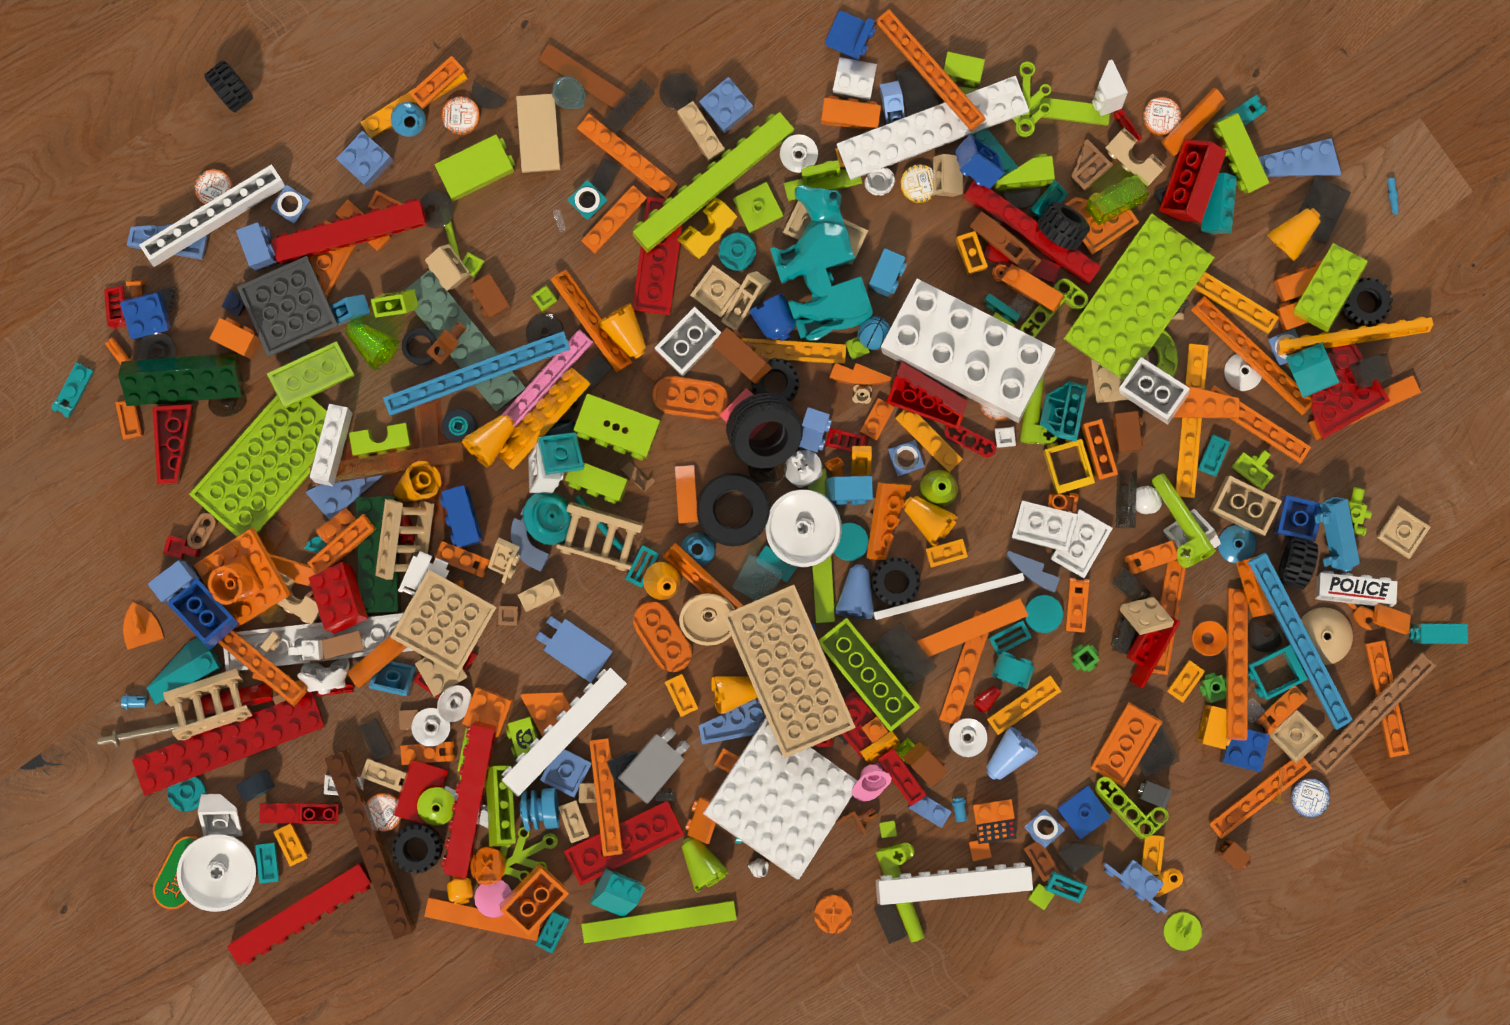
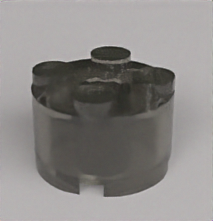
[1349,352,1394,389]

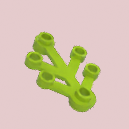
[1012,62,1051,137]
[500,827,558,882]

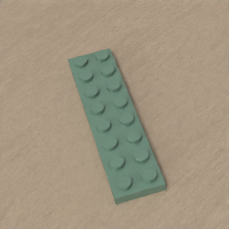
[404,270,525,412]

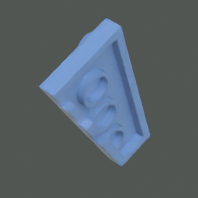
[1258,138,1341,177]
[127,224,209,260]
[306,456,389,520]
[699,698,766,745]

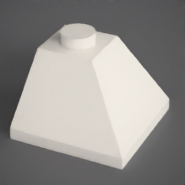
[198,794,243,837]

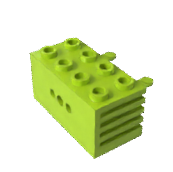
[574,394,662,461]

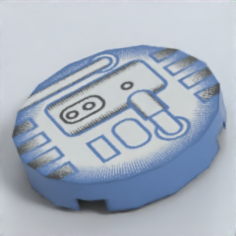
[1290,778,1330,817]

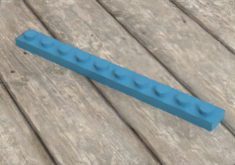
[383,331,571,416]
[1248,553,1353,730]

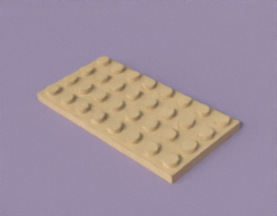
[723,585,856,758]

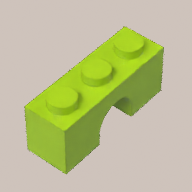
[349,423,412,459]

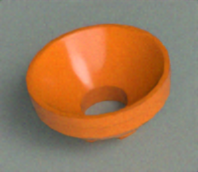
[1192,621,1227,656]

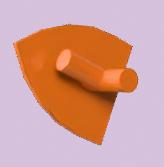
[123,602,164,650]

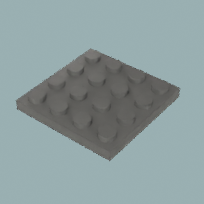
[237,256,339,357]

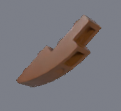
[969,211,1041,274]

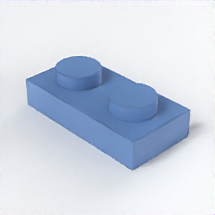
[908,796,952,828]

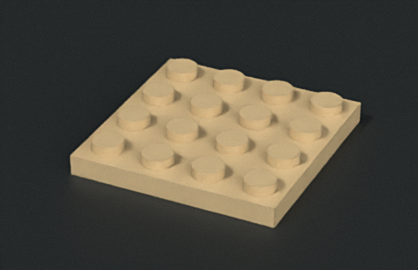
[390,569,497,675]

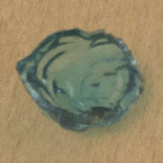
[552,76,585,110]

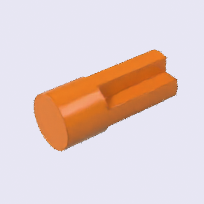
[105,338,130,365]

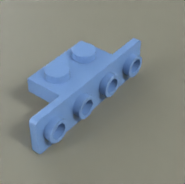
[1102,859,1167,914]

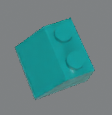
[1286,342,1339,398]
[589,868,646,917]

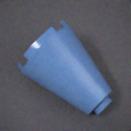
[836,565,874,619]

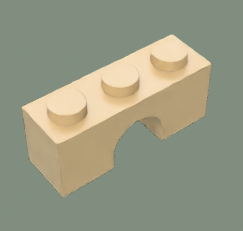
[677,101,725,163]
[1106,128,1166,187]
[278,572,320,624]

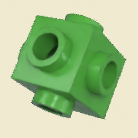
[1071,644,1100,672]
[1199,672,1226,703]

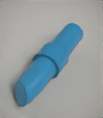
[1387,178,1399,215]

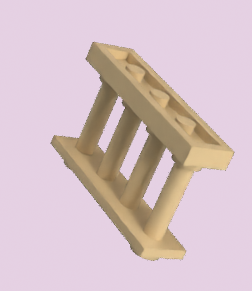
[375,499,434,580]
[556,502,644,571]
[163,668,252,741]

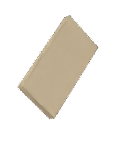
[516,93,560,173]

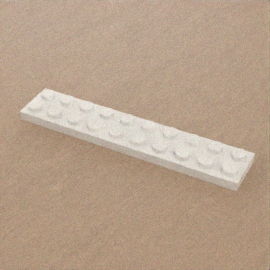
[836,76,1029,180]
[223,613,414,672]

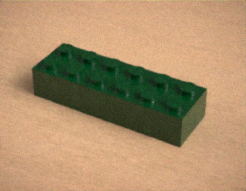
[118,352,244,406]
[356,496,401,613]

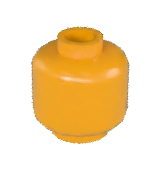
[447,876,473,905]

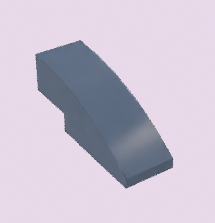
[1005,551,1060,593]

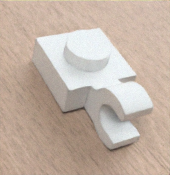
[288,640,323,660]

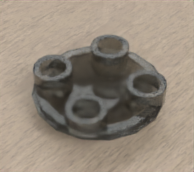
[659,73,697,110]

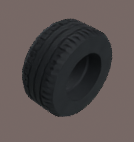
[726,393,803,468]
[697,473,770,546]

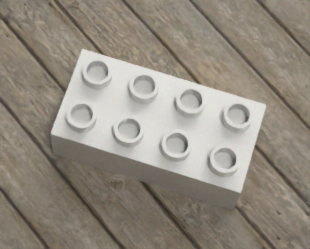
[881,279,1056,423]

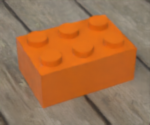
[499,863,569,936]

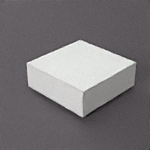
[994,427,1016,448]

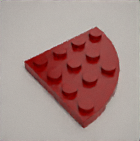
[1311,344,1390,440]

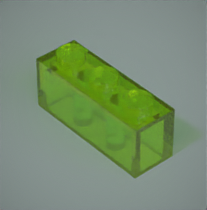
[1086,174,1149,226]

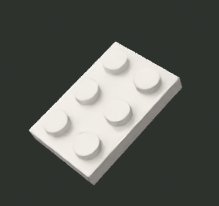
[1012,501,1078,552]
[1050,509,1113,578]

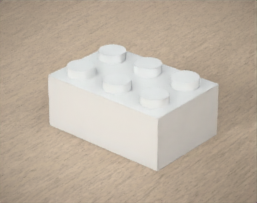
[655,307,721,377]
[1119,357,1190,425]

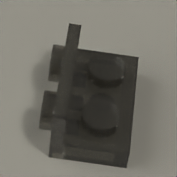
[1111,615,1139,655]

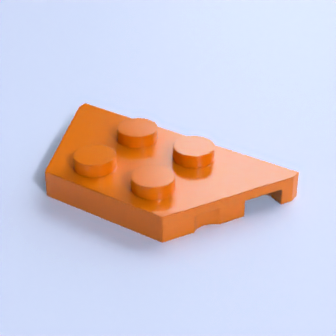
[520,692,571,737]

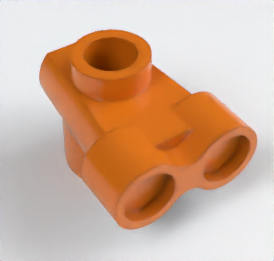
[1047,493,1079,514]

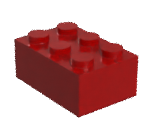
[308,562,368,634]

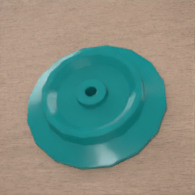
[523,492,572,545]

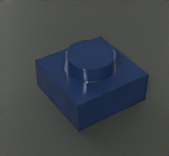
[221,290,245,316]

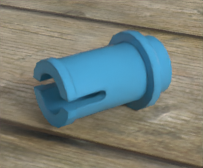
[121,694,147,710]
[951,797,968,822]

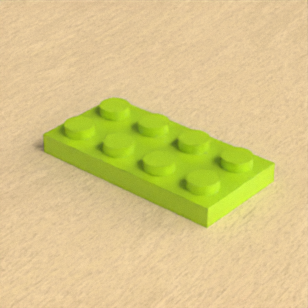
[267,341,354,409]

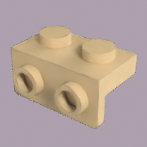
[488,538,520,584]

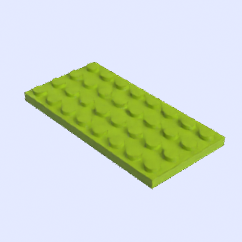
[1064,214,1215,381]
[189,395,349,537]

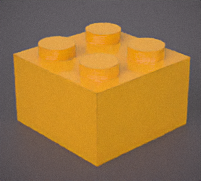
[1196,704,1231,749]

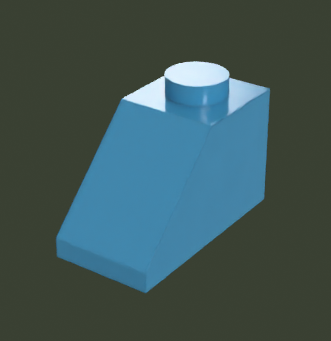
[330,295,370,325]

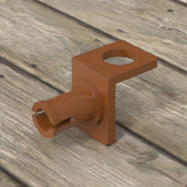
[427,322,466,364]
[834,807,878,835]

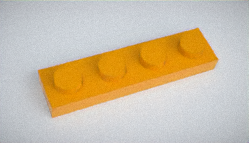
[895,410,962,472]
[987,675,1061,735]

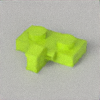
[1231,450,1274,491]

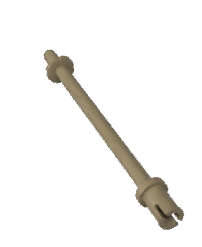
[96,709,248,747]

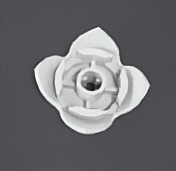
[297,658,350,694]

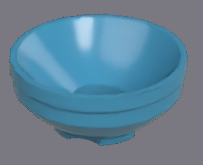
[391,102,426,137]
[681,532,715,567]

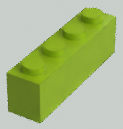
[1213,113,1269,193]
[486,766,516,847]

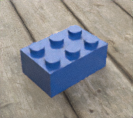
[440,485,484,548]
[167,578,239,649]

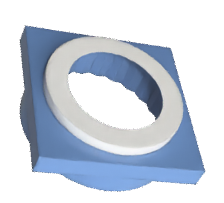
[271,185,310,224]
[1268,328,1299,366]
[888,440,925,477]
[1024,809,1065,848]

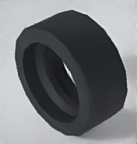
[401,328,439,365]

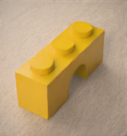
[677,197,737,259]

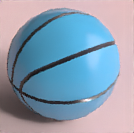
[858,316,890,350]

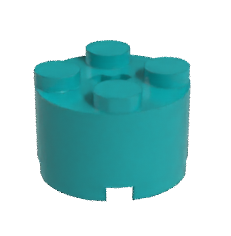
[991,651,1035,689]

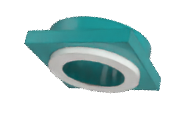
[567,180,608,221]

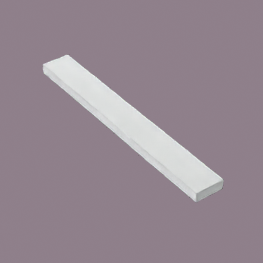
[873,573,1024,620]

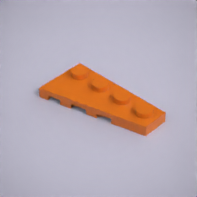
[866,482,912,560]

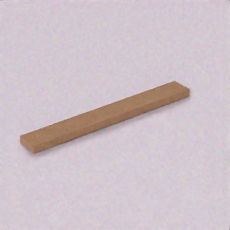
[1312,652,1437,775]

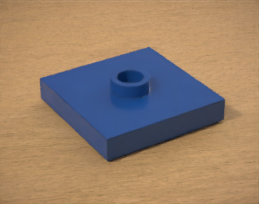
[1057,785,1111,840]

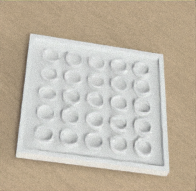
[703,717,857,880]

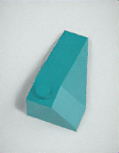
[147,638,223,705]

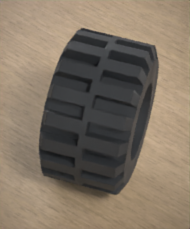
[204,60,253,113]
[1037,202,1090,250]
[1341,277,1393,327]
[751,358,799,402]
[1278,537,1318,589]
[872,557,921,606]
[391,823,443,874]

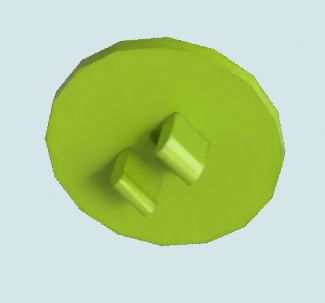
[1163,912,1202,951]

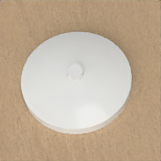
[766,490,842,567]
[177,833,256,912]

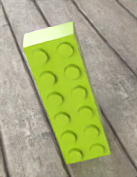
[818,618,920,732]

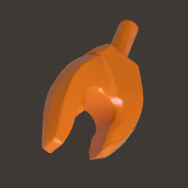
[1346,603,1382,630]

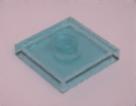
[732,553,784,601]

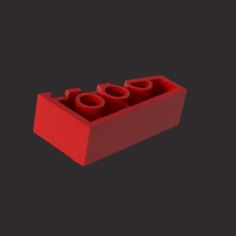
[886,361,968,429]
[152,404,194,485]

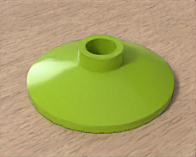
[417,787,455,825]

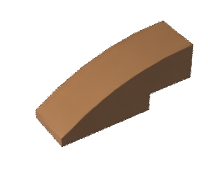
[310,631,366,664]

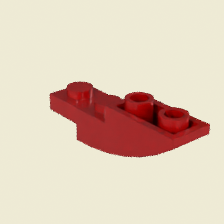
[259,803,339,824]

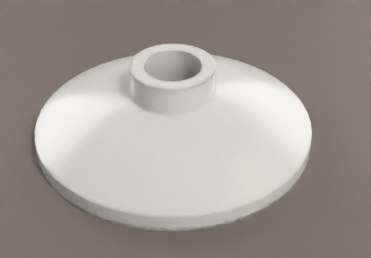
[780,134,818,173]
[1224,354,1262,391]
[437,685,472,722]
[411,708,450,746]
[949,718,987,757]

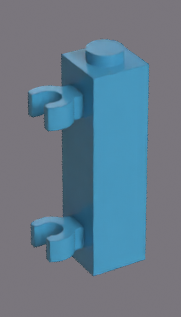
[1314,497,1360,572]

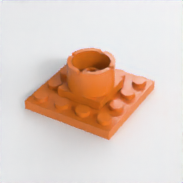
[194,528,291,630]

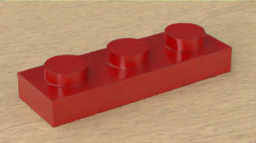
[877,747,926,806]

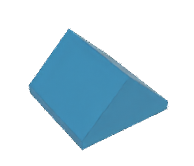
[369,661,416,696]

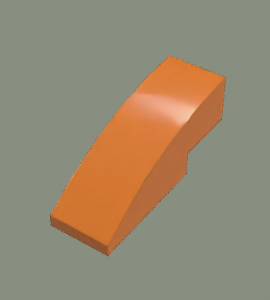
[829,363,891,386]
[675,465,698,524]

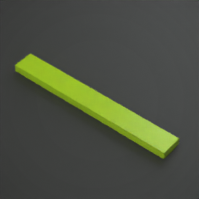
[959,87,1110,126]
[808,469,835,623]
[581,900,737,943]

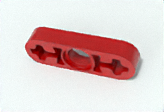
[944,425,996,458]

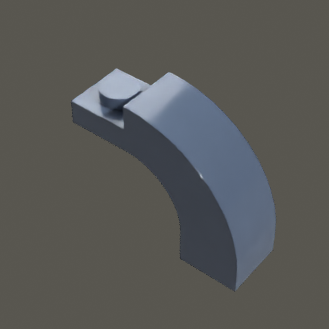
[511,506,550,572]

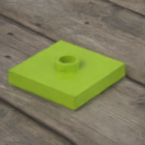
[733,182,783,234]

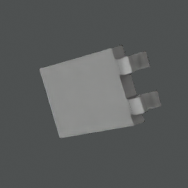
[618,728,690,804]

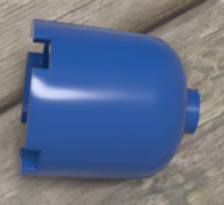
[749,293,796,341]

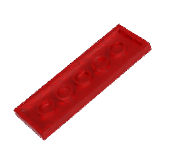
[632,197,683,316]
[564,800,685,886]

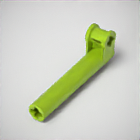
[1020,374,1057,445]
[1152,474,1216,568]
[875,842,925,943]

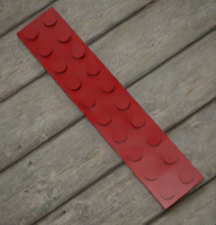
[132,691,326,796]

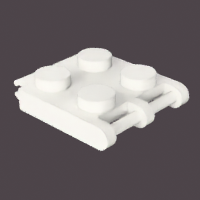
[398,551,449,596]

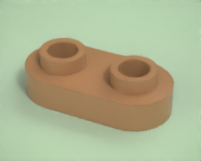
[187,513,217,549]

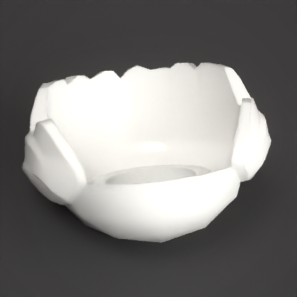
[865,168,895,196]
[1131,486,1162,514]

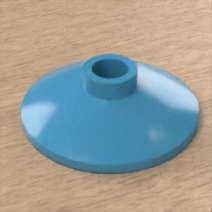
[1218,525,1256,563]

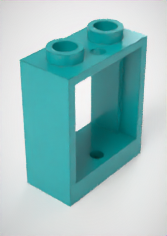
[1408,624,1468,644]
[1248,645,1308,700]

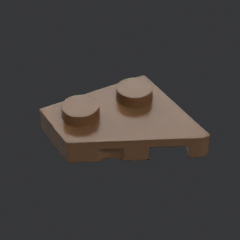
[1071,139,1113,192]

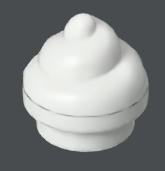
[748,858,769,878]

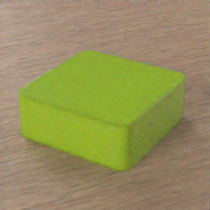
[879,820,897,838]

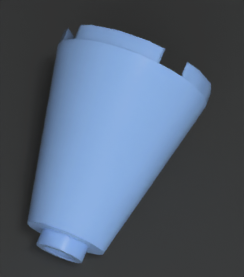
[986,726,1038,780]

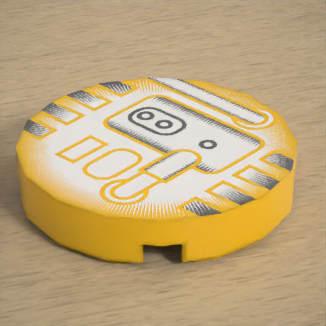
[900,165,934,203]

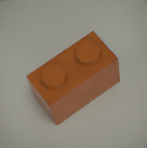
[470,273,511,320]
[1112,411,1145,453]
[902,742,948,788]
[1214,838,1252,872]

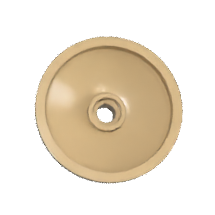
[679,593,735,646]
[1301,607,1353,665]

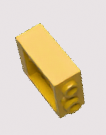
[1043,439,1095,494]

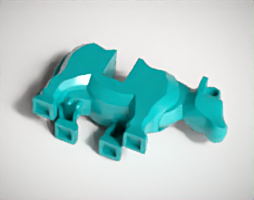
[770,185,873,341]

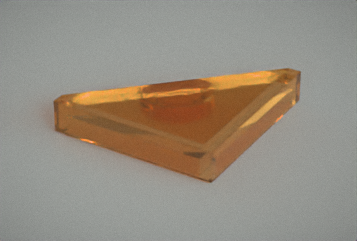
[262,517,290,555]

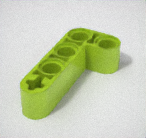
[1019,279,1088,338]
[1095,777,1169,839]

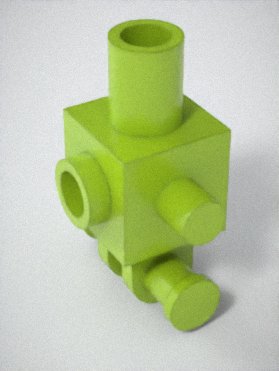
[1348,487,1372,536]

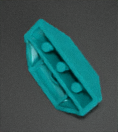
[1040,382,1087,441]

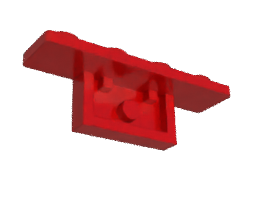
[1126,615,1180,688]

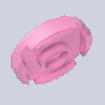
[474,880,512,918]

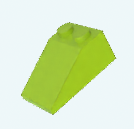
[993,154,1055,191]

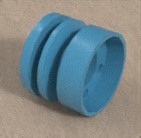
[520,787,560,831]

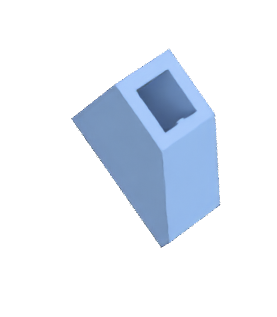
[879,81,905,125]

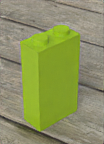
[434,135,515,202]

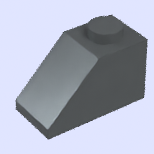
[1137,780,1172,809]

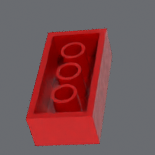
[1159,139,1227,223]

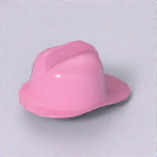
[852,762,892,801]

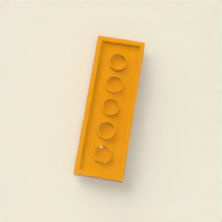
[498,367,591,470]

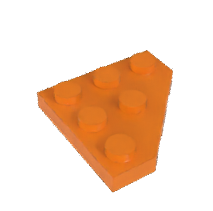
[1065,197,1139,256]

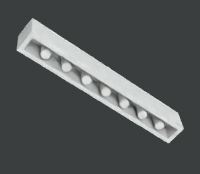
[139,164,285,267]
[501,668,627,796]
[875,862,1033,905]

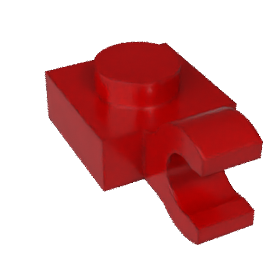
[163,535,201,559]

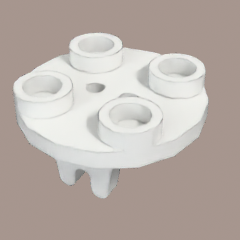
[784,450,823,488]

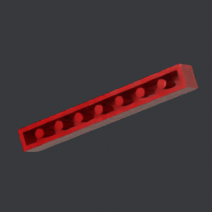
[963,181,1101,285]
[272,199,428,265]
[442,721,498,879]
[227,862,372,965]

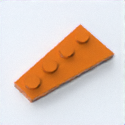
[1173,385,1239,418]

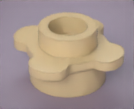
[852,384,872,404]

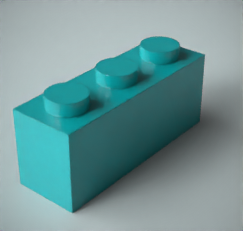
[1201,173,1237,234]

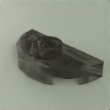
[472,80,507,110]
[1002,187,1041,209]

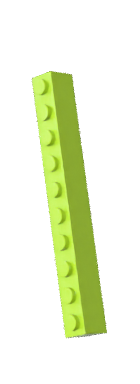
[633,112,794,253]

